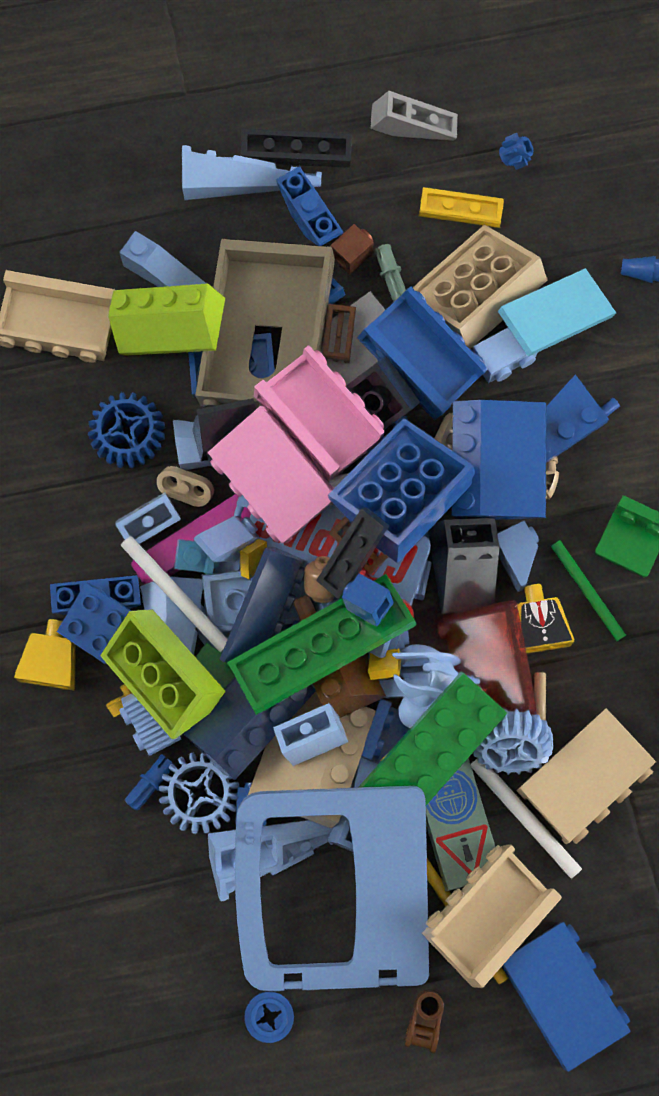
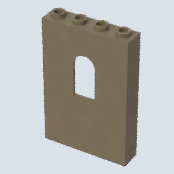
[195,239,335,409]

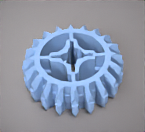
[474,709,553,775]
[159,753,240,834]

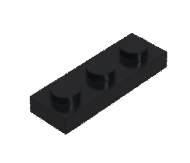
[316,507,389,599]

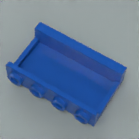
[357,287,488,420]
[502,922,631,1072]

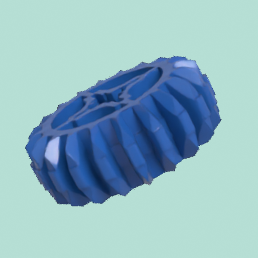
[88,392,165,468]

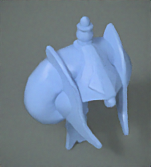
[380,644,480,728]

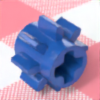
[499,133,533,170]

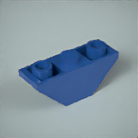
[276,166,343,246]
[50,575,141,615]

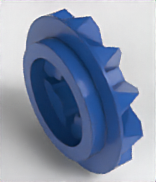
[245,992,294,1043]

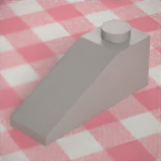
[371,91,458,141]

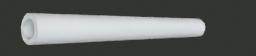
[121,536,228,653]
[471,759,582,879]

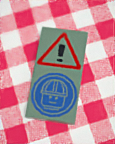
[426,758,495,891]

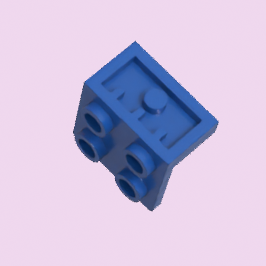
[57,583,131,664]
[361,699,410,764]

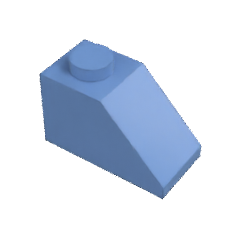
[497,521,539,592]

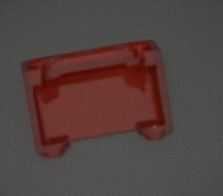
[437,600,536,716]

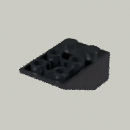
[428,518,499,614]

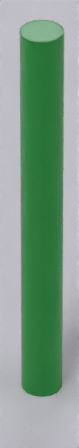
[551,540,626,641]

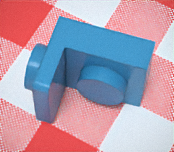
[174,539,219,575]

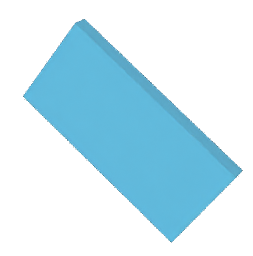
[498,268,616,357]

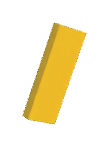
[419,187,504,228]

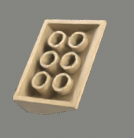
[413,225,547,349]
[247,692,376,828]

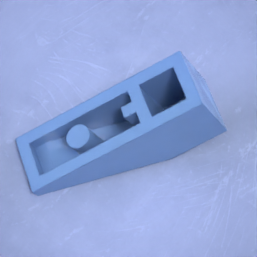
[120,231,207,287]
[193,516,260,562]

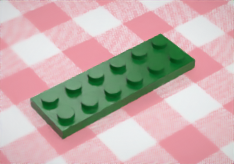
[227,574,416,715]
[358,672,507,805]

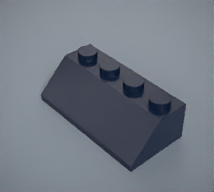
[219,547,305,663]
[183,677,316,780]

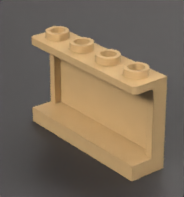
[0,270,115,363]
[516,708,656,844]
[422,844,562,988]

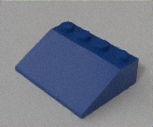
[452,400,546,520]
[328,418,474,563]

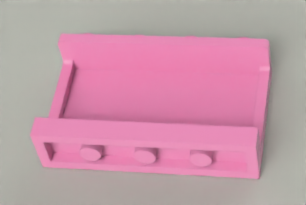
[253,345,385,482]
[207,406,334,544]

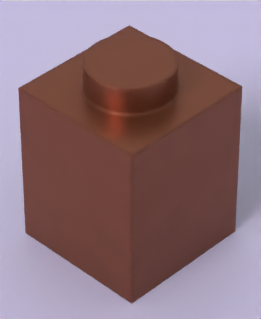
[330,224,374,275]

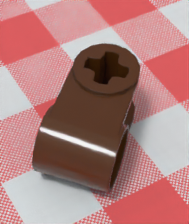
[404,990,444,1054]

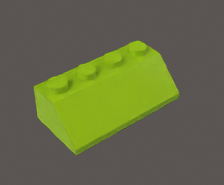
[108,283,225,355]
[100,609,226,739]

